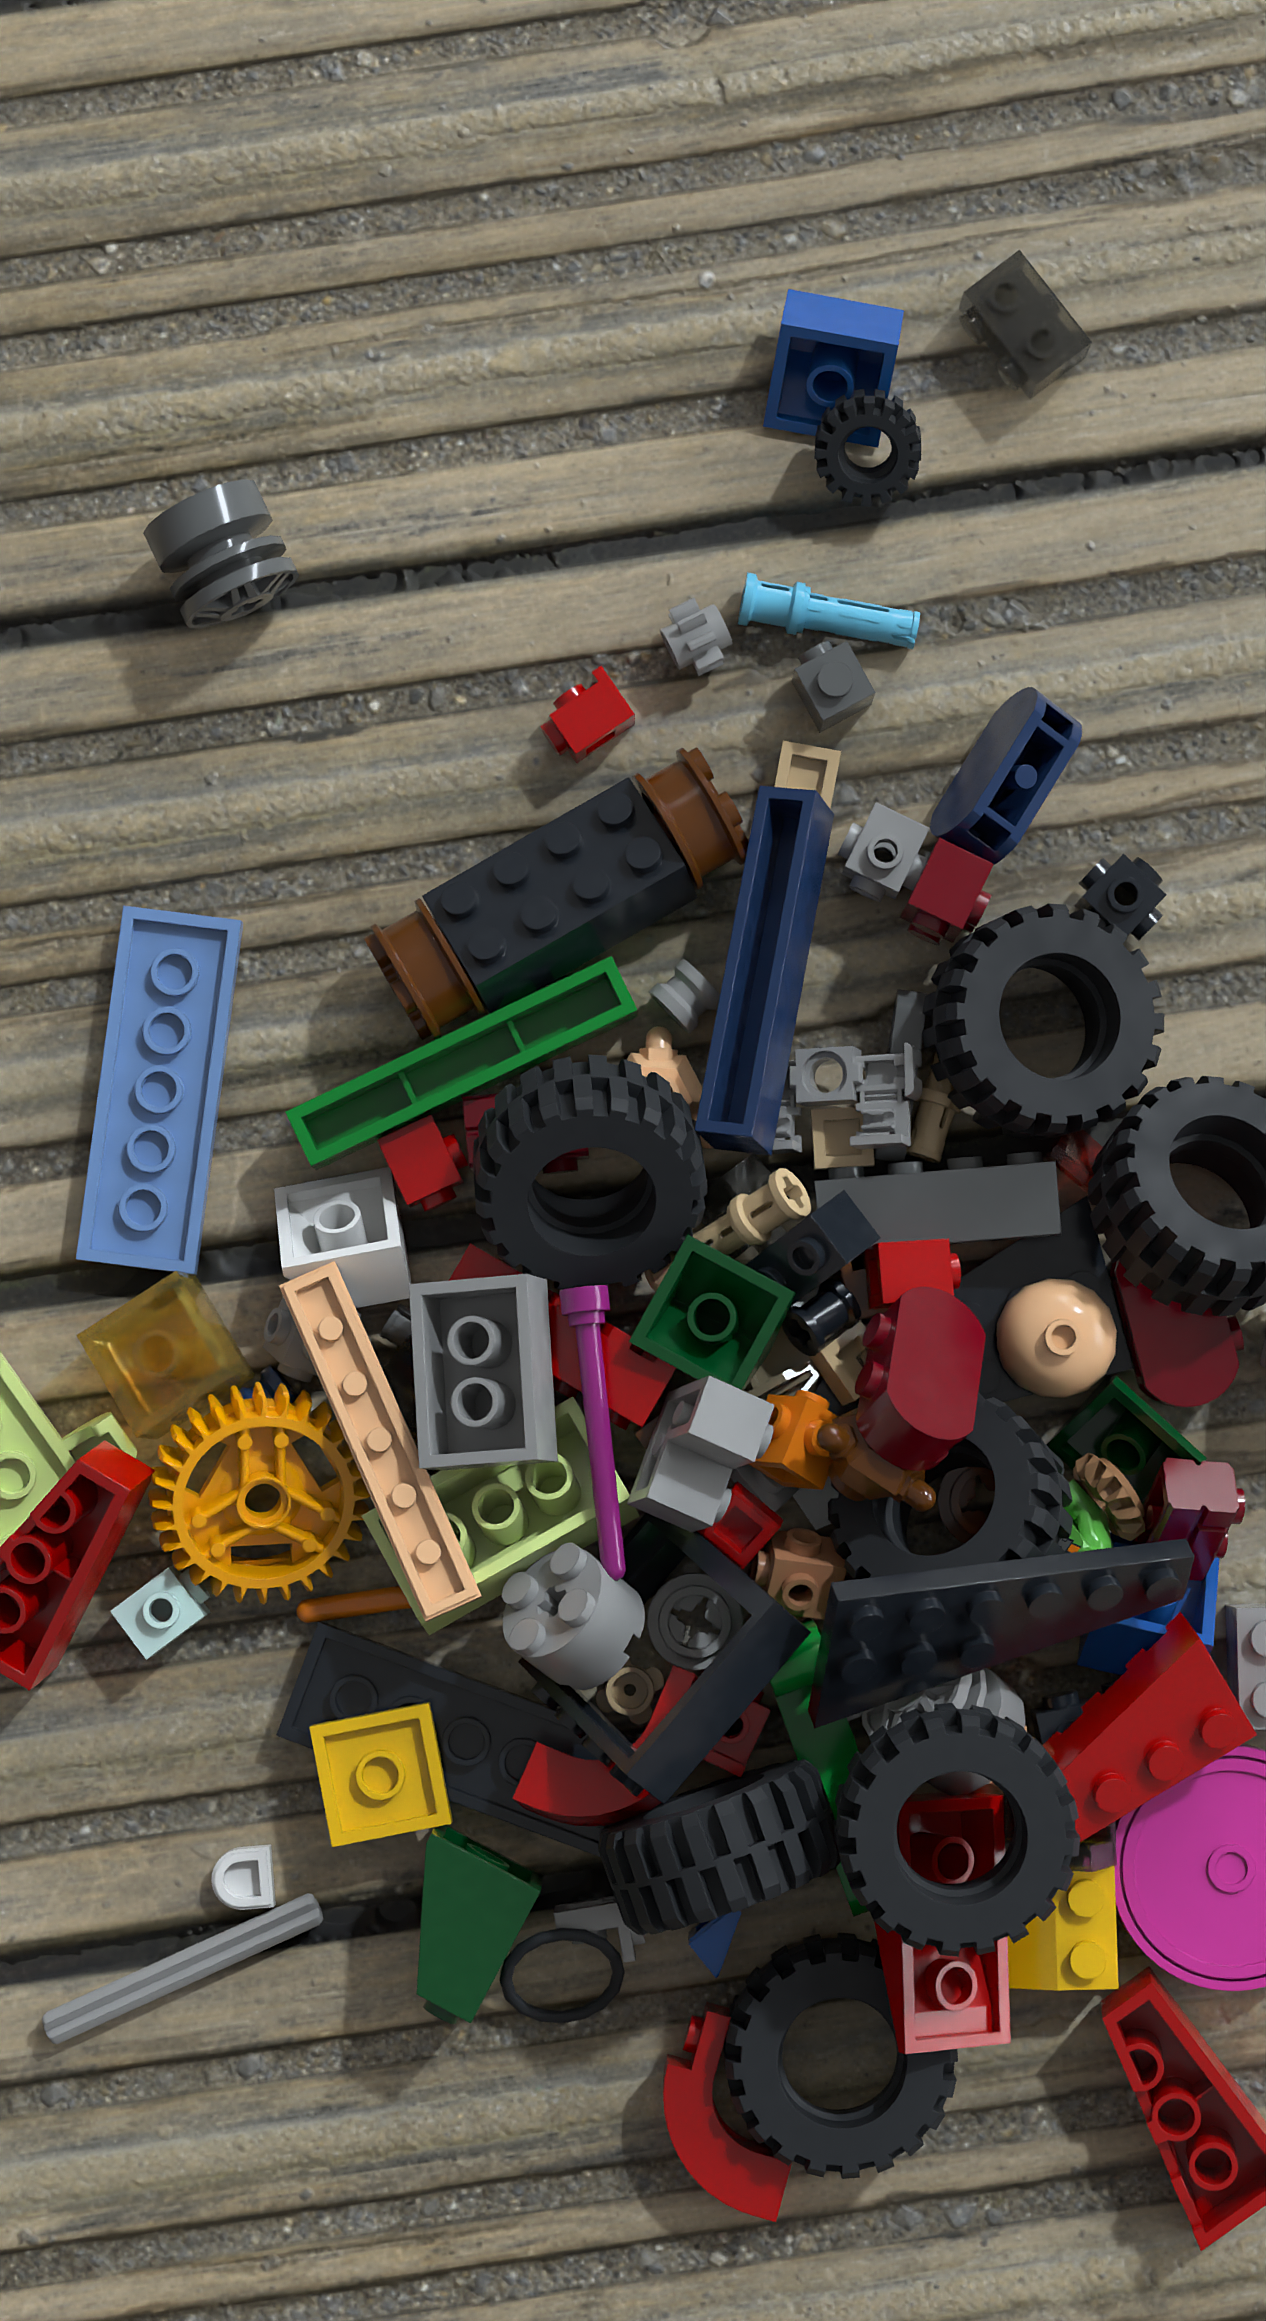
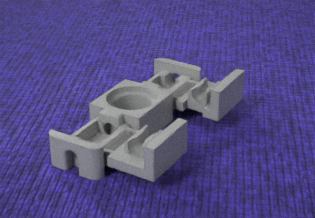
[747,1043,922,1155]

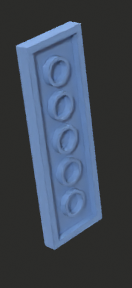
[76,906,243,1275]

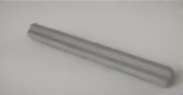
[42,1893,323,2044]

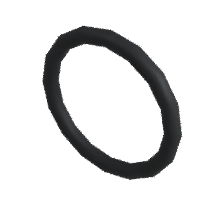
[499,1928,625,2024]

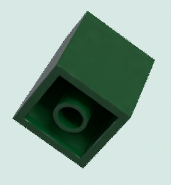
[416,1825,543,2024]

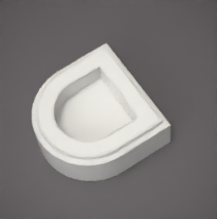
[212,1844,276,1910]

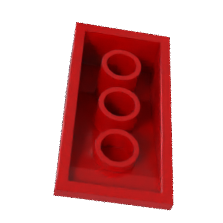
[874,1792,1011,2054]

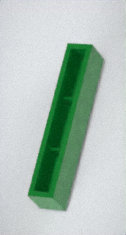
[285,956,638,1170]

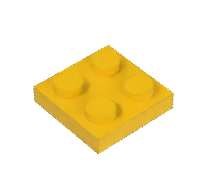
[309,1702,452,1847]

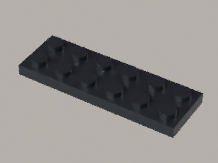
[276,1621,638,1857]

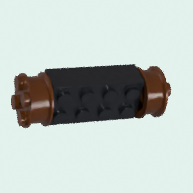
[363,747,749,1040]

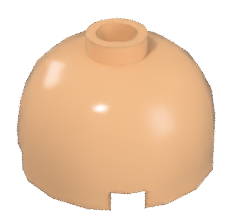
[996,1278,1117,1398]

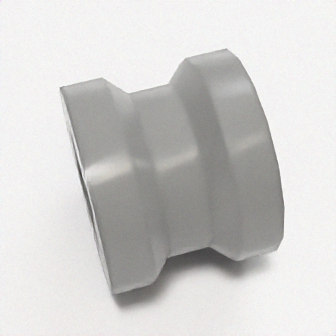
[649,959,720,1034]

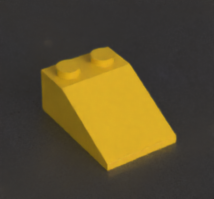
[1008,1858,1119,1991]

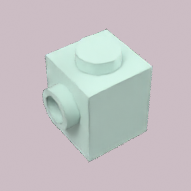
[110,1565,211,1660]

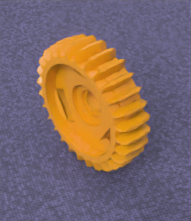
[148,1382,371,1604]

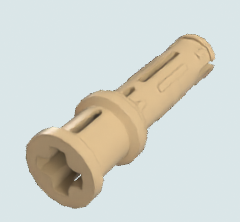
[644,1168,811,1292]

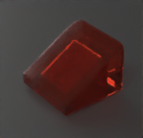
[1045,1130,1103,1193]

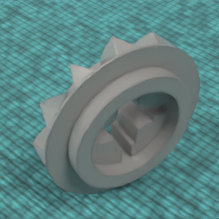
[647,1573,743,1670]

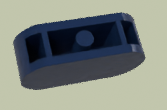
[930,687,1082,866]

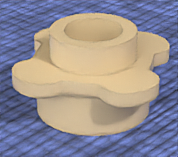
[596,1659,664,1724]

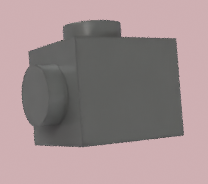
[792,641,876,733]

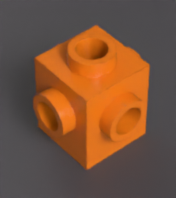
[749,1390,838,1490]

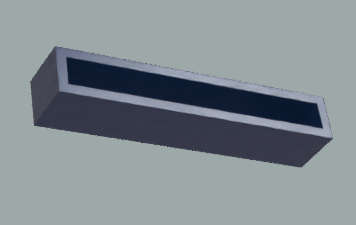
[695,786,834,1156]

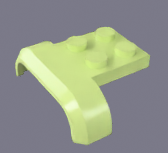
[0,1351,137,1547]

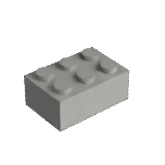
[409,1274,558,1471]

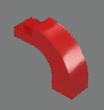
[512,1665,698,1826]
[663,2002,792,2222]

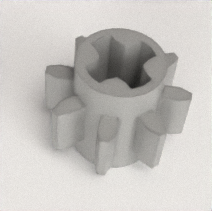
[660,598,733,676]

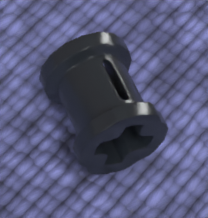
[782,1279,862,1356]

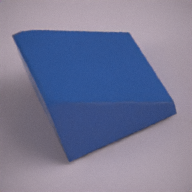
[688,1910,741,1978]

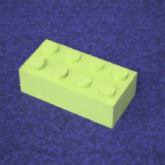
[361,1397,639,1635]

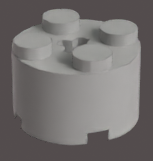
[502,1543,645,1690]

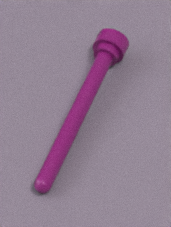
[559,1285,626,1581]

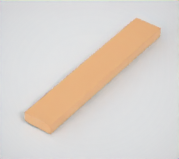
[279,1261,482,1622]

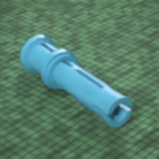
[738,572,920,649]

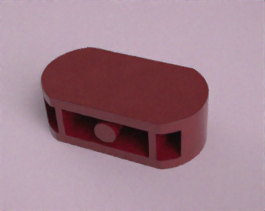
[1108,1260,1244,1407]
[855,1287,986,1471]

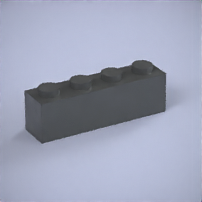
[815,1152,1062,1246]

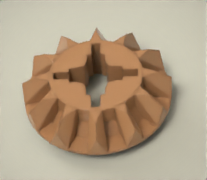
[1073,1453,1145,1541]

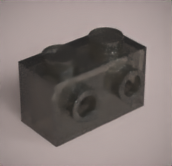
[959,250,1092,400]

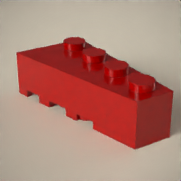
[448,1243,676,1430]
[0,1440,156,1691]
[1042,1612,1257,1842]
[1101,1966,1266,2251]

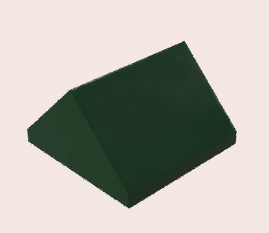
[629,1234,796,1391]
[1046,1376,1207,1505]

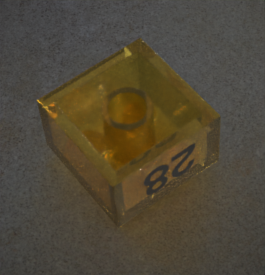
[76,1271,255,1440]

